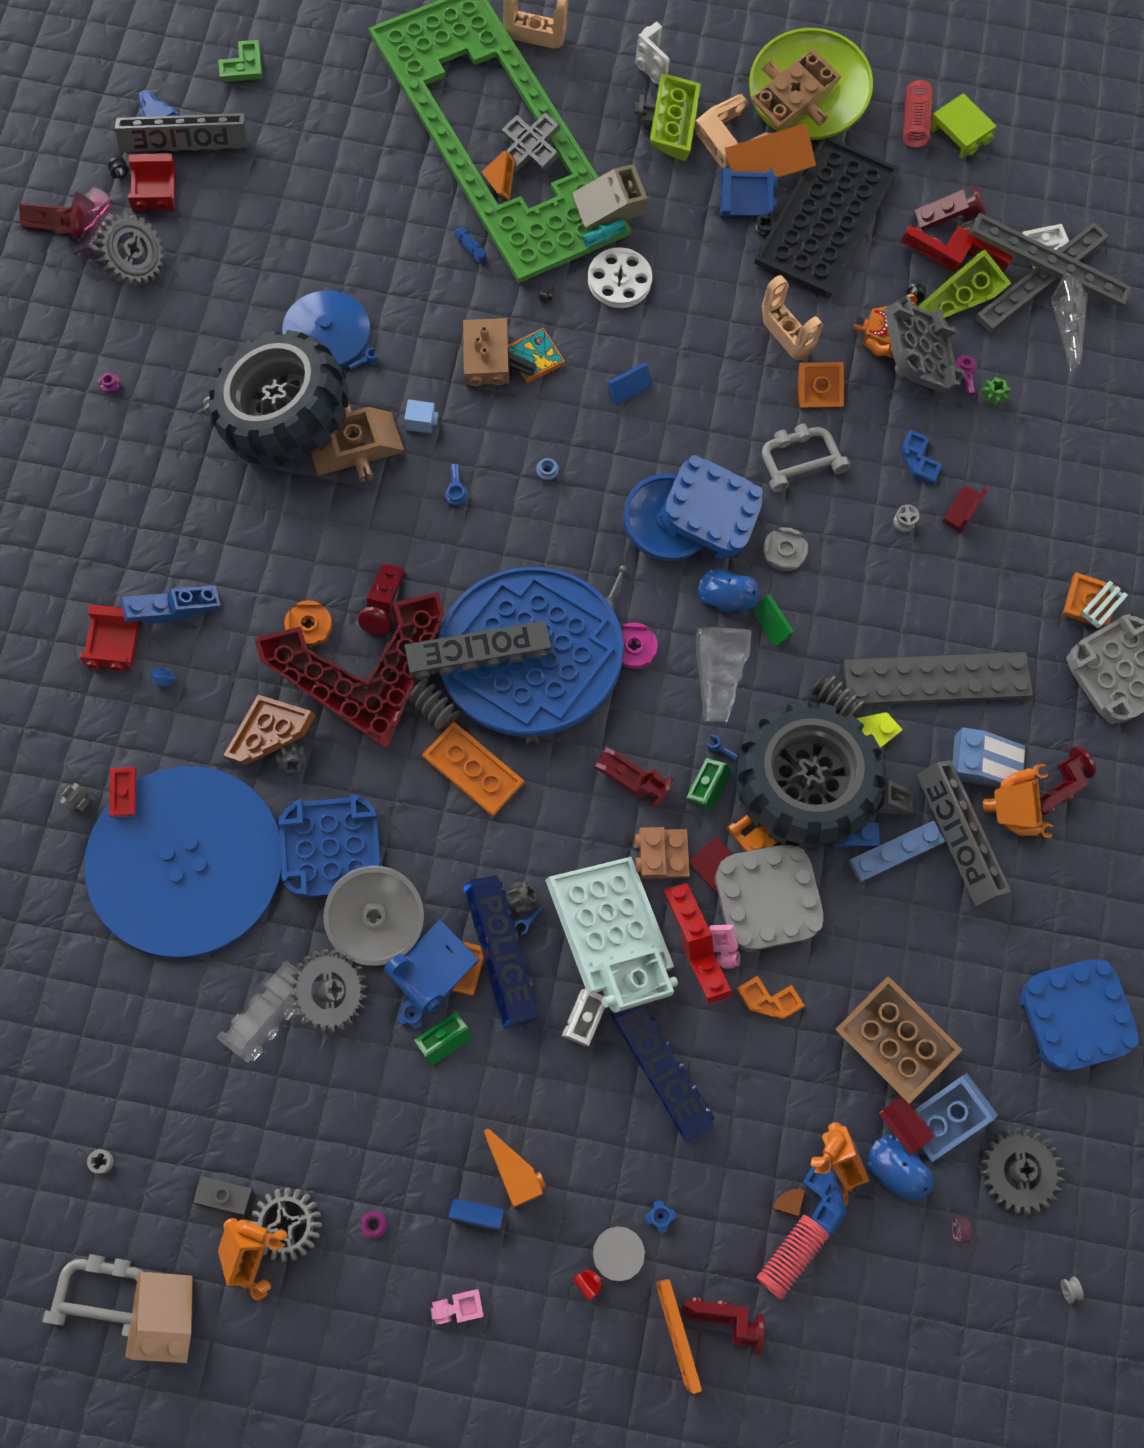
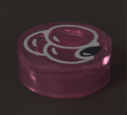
[951,1216,971,1244]

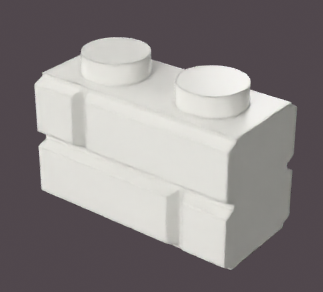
[562,988,605,1046]

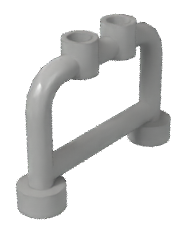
[762,424,851,493]
[42,1254,143,1336]

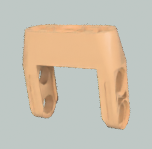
[503,0,568,49]
[694,94,772,168]
[762,275,823,360]

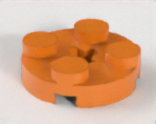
[284,600,332,647]

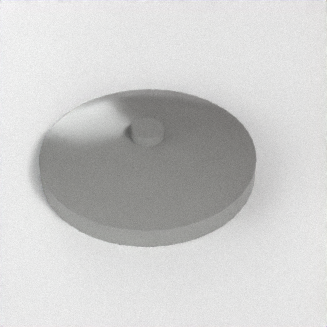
[324,866,424,966]

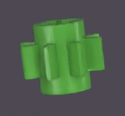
[981,377,1011,406]

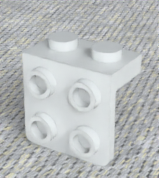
[635,22,670,85]

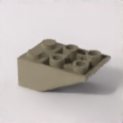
[572,164,648,230]

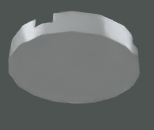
[763,527,808,571]
[592,1226,645,1281]

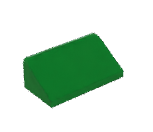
[753,594,793,647]
[686,758,731,811]
[414,1012,473,1066]

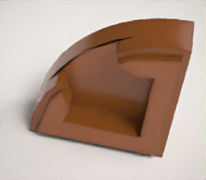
[772,1189,805,1216]

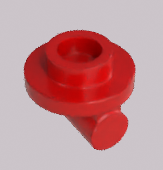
[572,1270,602,1301]

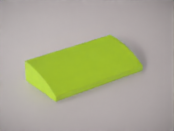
[649,73,701,161]

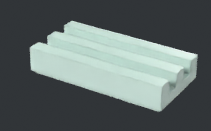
[1080,581,1128,628]

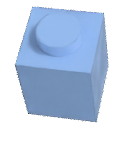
[404,400,439,434]

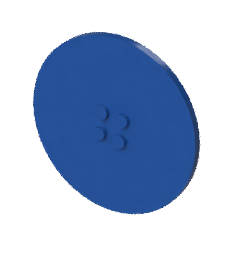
[438,567,624,737]
[84,766,282,958]

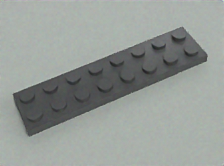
[843,652,1033,706]

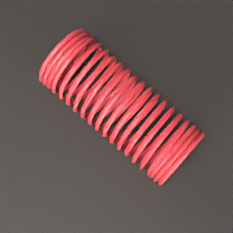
[903,80,933,147]
[756,1215,830,1299]

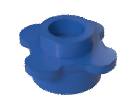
[149,667,176,686]
[398,1000,424,1029]
[645,1200,676,1233]

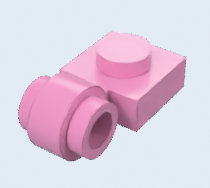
[709,925,740,969]
[430,1289,484,1324]

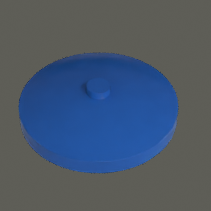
[282,290,371,368]
[623,474,704,561]

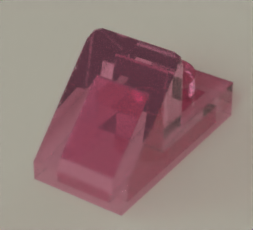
[71,186,113,231]

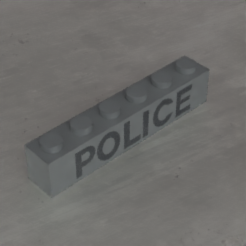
[115,113,248,154]
[405,620,551,680]
[916,760,1011,906]

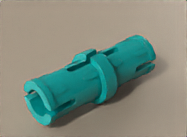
[582,219,626,249]

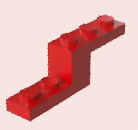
[900,225,1014,273]
[664,883,732,1004]

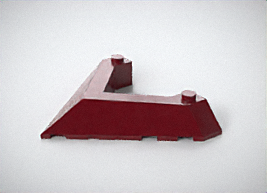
[254,592,444,749]

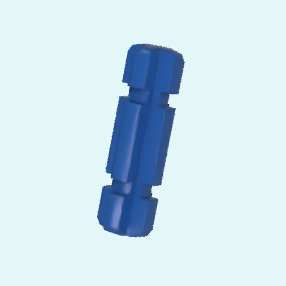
[455,226,487,263]

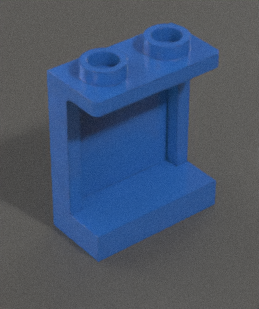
[720,168,777,217]

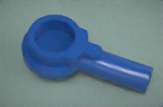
[445,464,468,506]

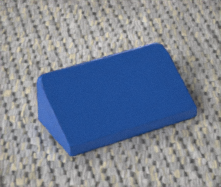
[607,362,652,404]
[449,1199,504,1229]

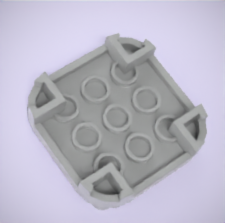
[1066,614,1144,724]
[715,845,824,952]

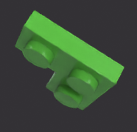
[219,40,262,82]

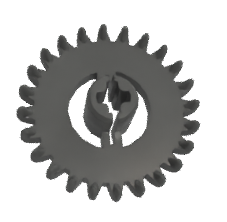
[95,213,165,287]
[288,949,368,1033]
[980,1128,1065,1215]

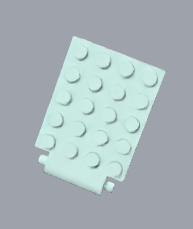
[546,857,678,1012]

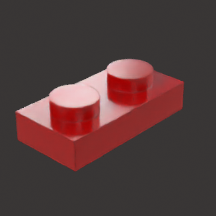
[109,767,137,818]

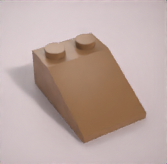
[125,1271,192,1363]

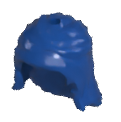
[698,569,760,614]
[867,1134,934,1201]

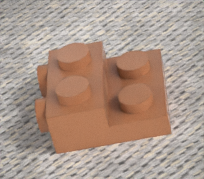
[634,827,690,879]

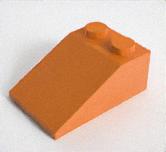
[484,1129,546,1208]

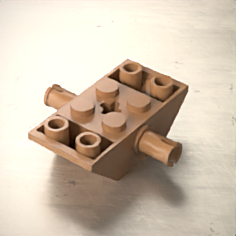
[750,49,841,128]
[311,401,404,482]

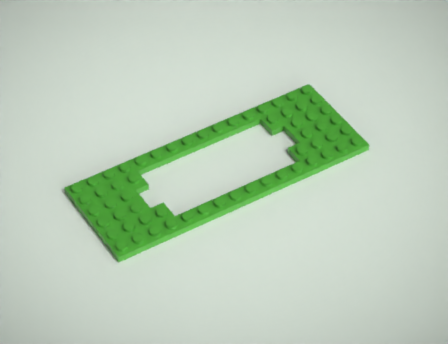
[369,0,631,284]

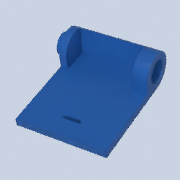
[384,919,480,1014]

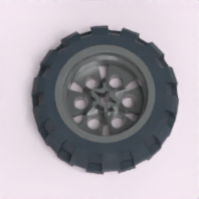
[208,330,349,467]
[736,702,886,850]

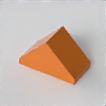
[482,151,515,200]

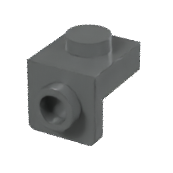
[634,95,656,126]

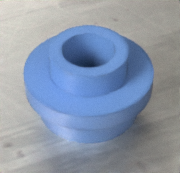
[536,458,559,480]

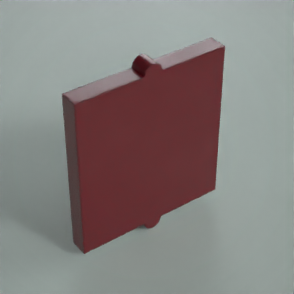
[689,836,733,893]

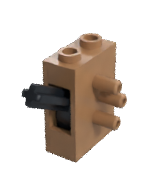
[463,318,537,386]

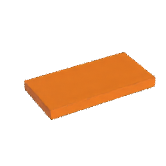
[724,123,816,177]
[422,721,525,817]
[656,1279,702,1394]

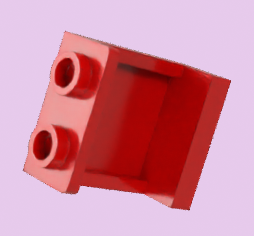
[128,154,176,212]
[79,605,141,672]

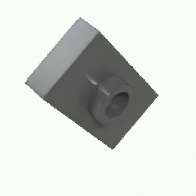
[193,1176,252,1215]

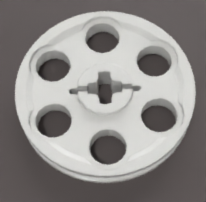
[588,248,652,308]

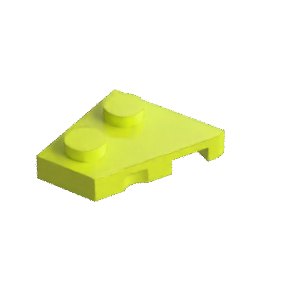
[856,712,902,749]

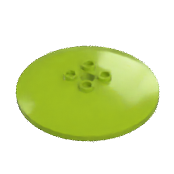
[749,28,873,140]

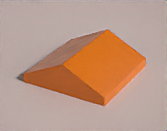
[798,362,844,408]

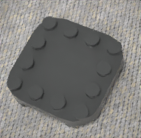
[884,296,965,393]

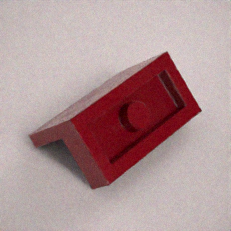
[942,485,989,533]
[879,1096,936,1155]

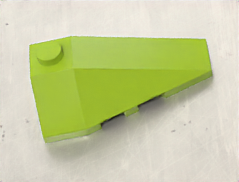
[918,250,1011,318]

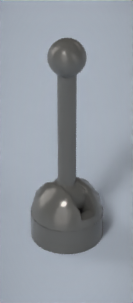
[605,565,628,611]

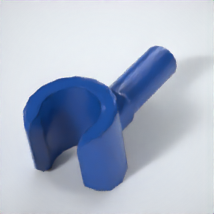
[348,347,378,370]
[706,735,738,760]
[514,907,543,936]

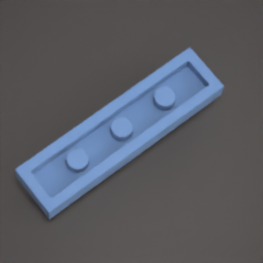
[849,820,945,883]

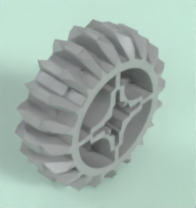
[252,1188,322,1262]

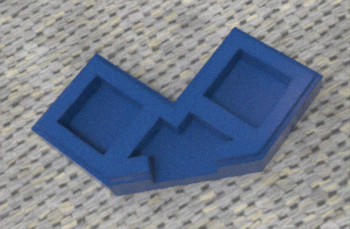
[900,430,943,485]
[803,1167,846,1236]

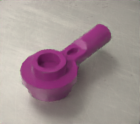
[955,355,976,396]

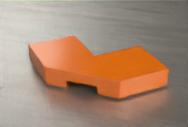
[736,976,805,1020]

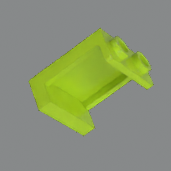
[930,93,996,159]

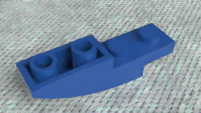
[120,585,221,625]

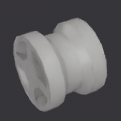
[893,505,919,533]

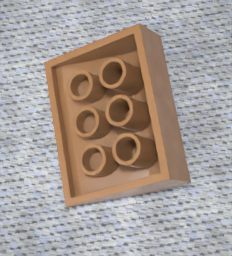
[835,976,962,1104]

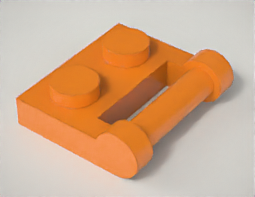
[726,815,778,852]

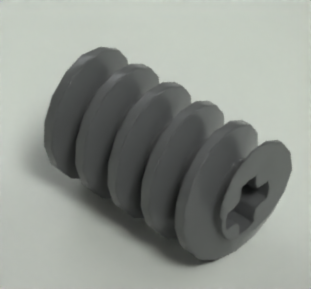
[811,672,864,718]
[409,678,460,730]

